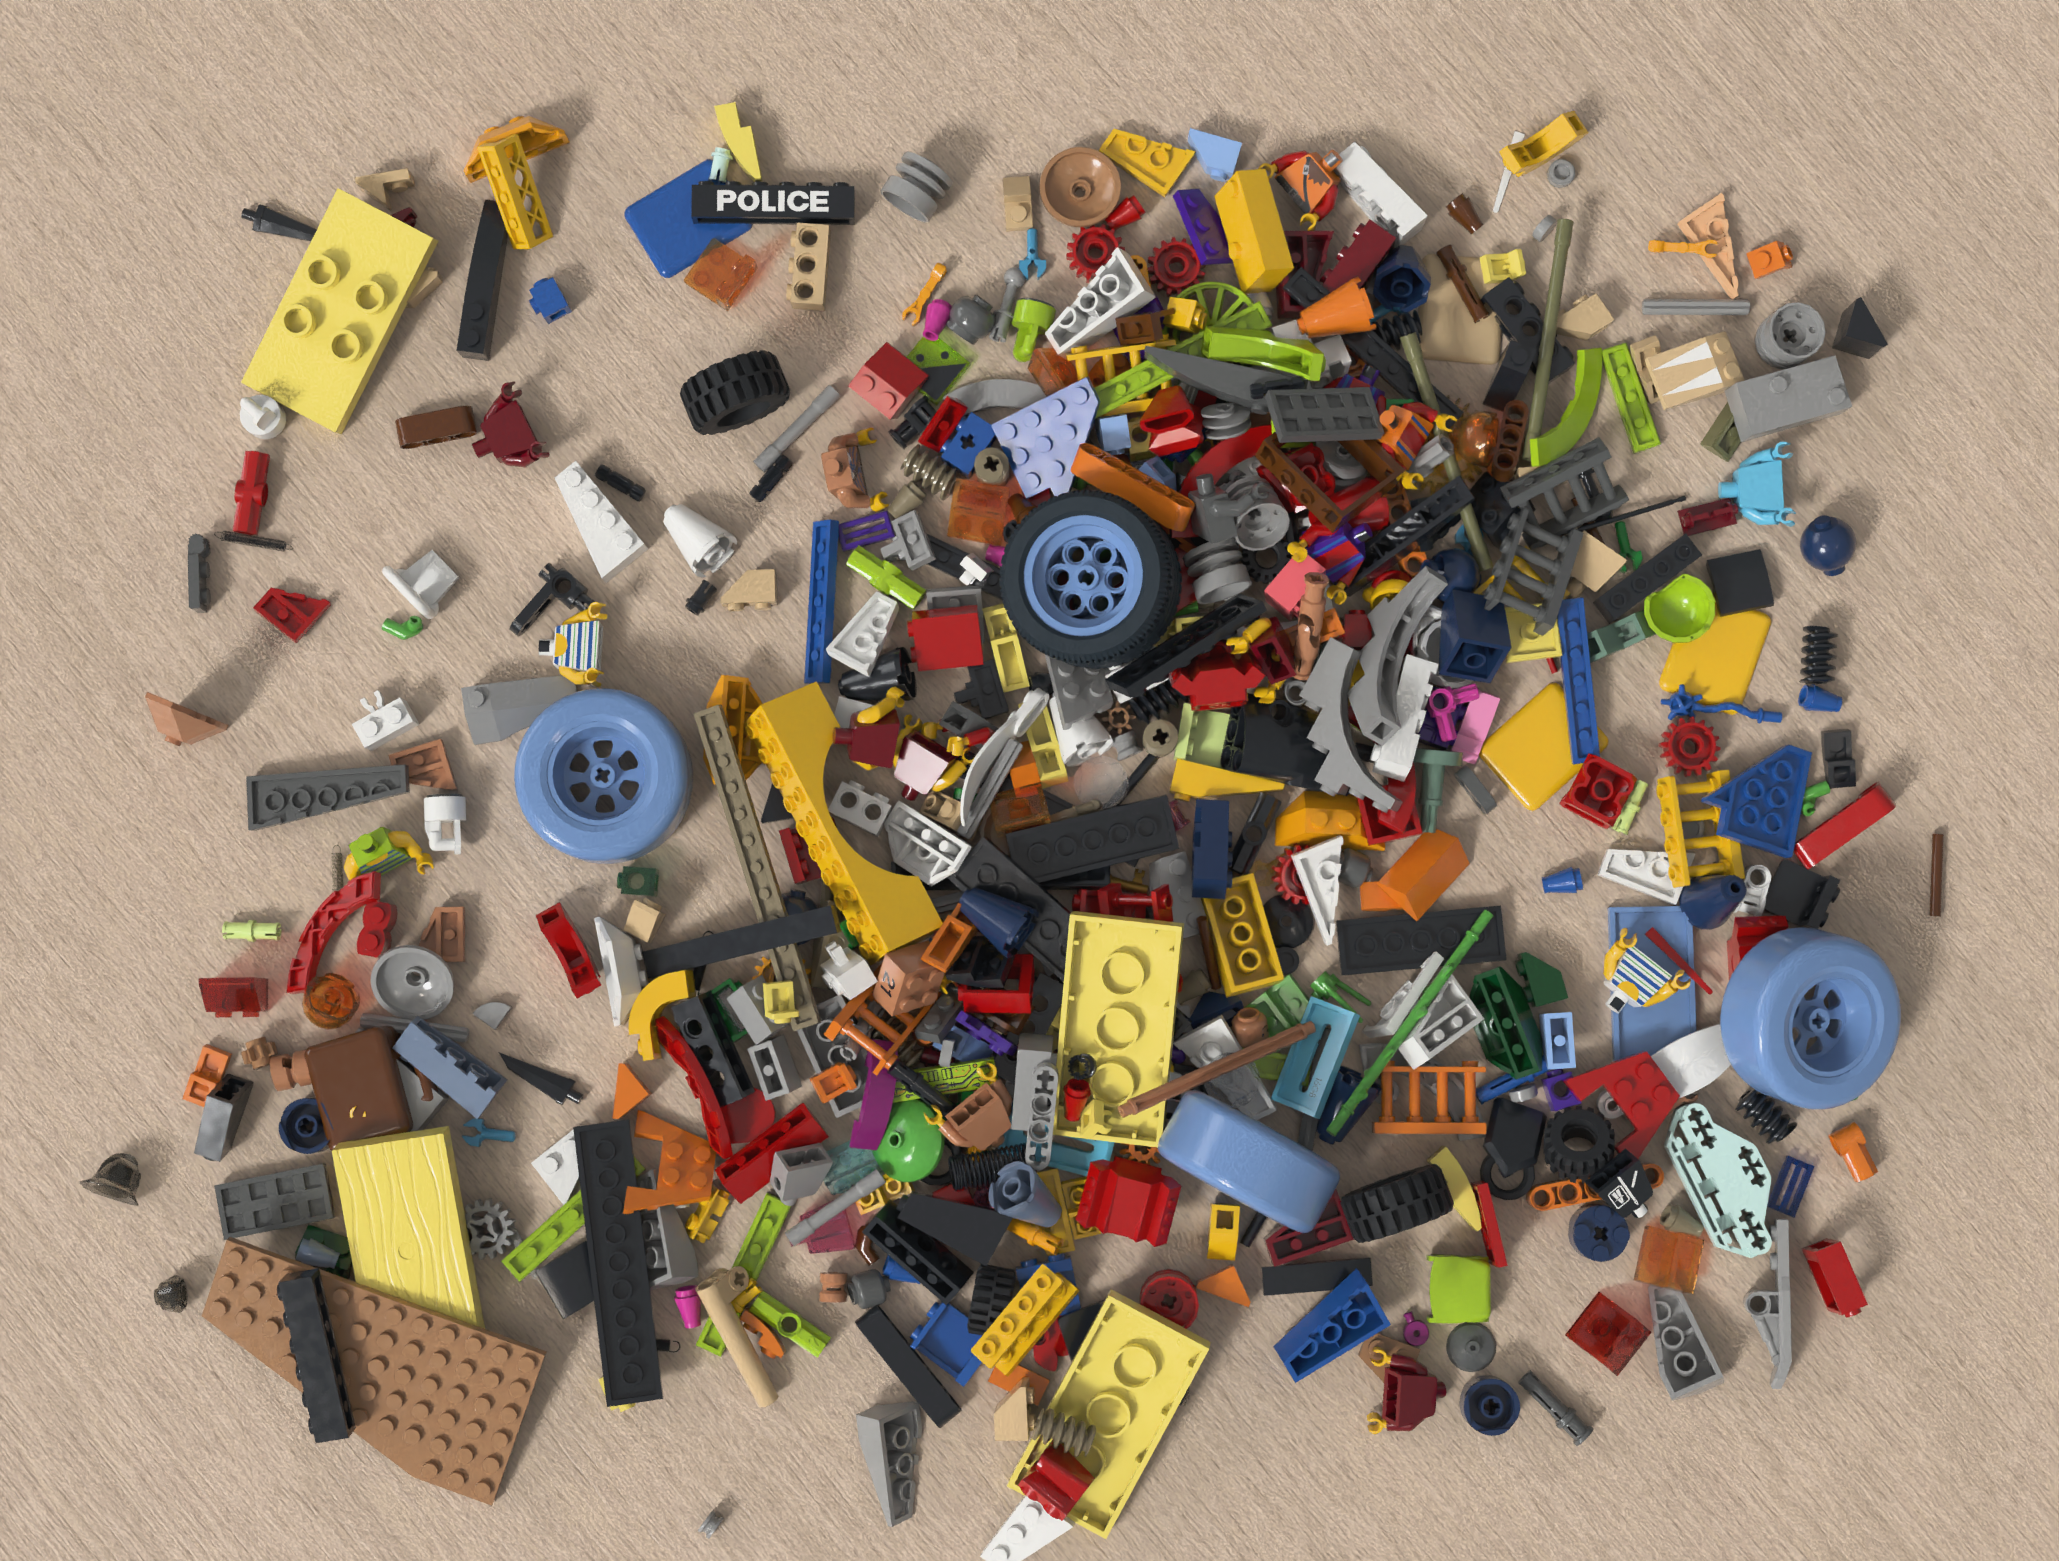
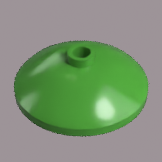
[873,1099,945,1182]

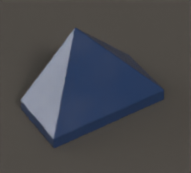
[1189,991,1244,1029]

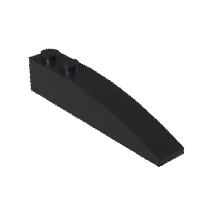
[456,199,508,361]
[1333,475,1476,597]

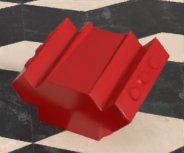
[1169,651,1265,712]
[1727,916,1789,980]
[1076,1156,1182,1247]

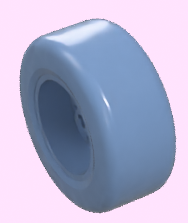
[514,688,693,864]
[1720,927,1901,1109]
[1158,1090,1340,1233]

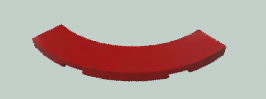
[1170,425,1272,538]
[1348,704,1416,835]
[286,871,381,994]
[655,1016,733,1159]

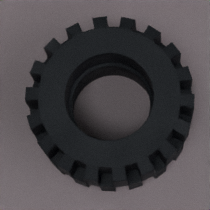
[1543,1106,1615,1183]
[967,1264,1016,1335]

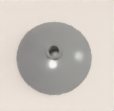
[371,945,454,1020]

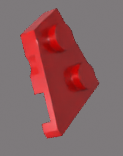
[253,587,331,644]

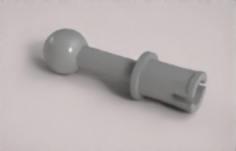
[989,267,1025,342]

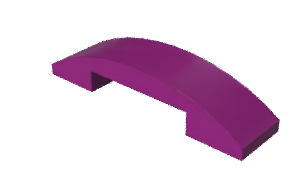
[849,1038,898,1150]

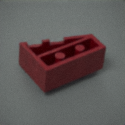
[1320,219,1396,293]
[1276,231,1334,319]

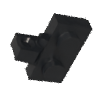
[954,659,1009,719]

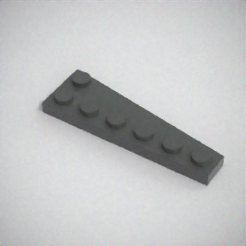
[246,764,410,831]

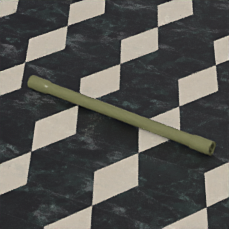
[1522,219,1574,461]
[1400,332,1494,572]

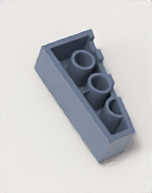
[393,1016,508,1119]

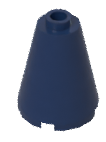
[1679,875,1746,930]
[959,887,1039,958]
[1316,1065,1382,1145]

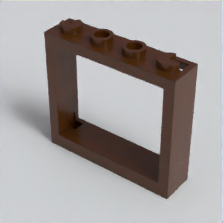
[1255,432,1406,533]

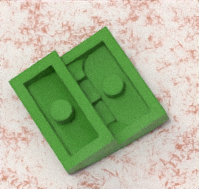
[1244,974,1310,1052]

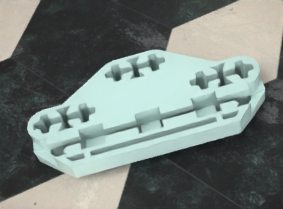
[1664,1103,1772,1258]

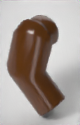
[855,1223,880,1266]

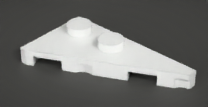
[1291,835,1343,946]
[1362,952,1444,1038]

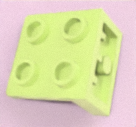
[1173,703,1230,769]

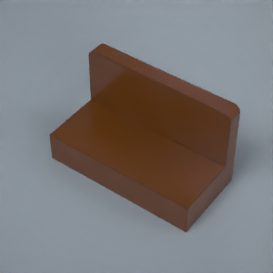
[1115,308,1175,346]

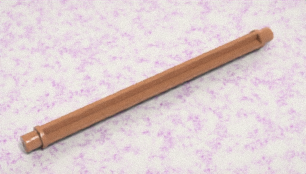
[1118,1021,1316,1118]

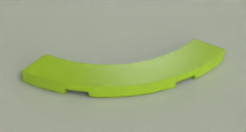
[1530,348,1602,467]

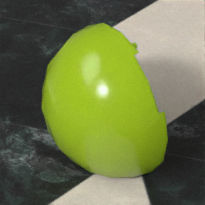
[1644,574,1716,643]

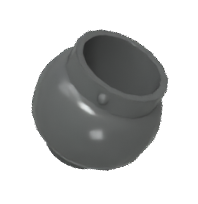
[946,294,995,345]

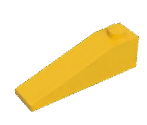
[1169,758,1285,802]

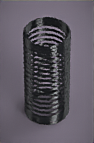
[948,1142,1037,1191]

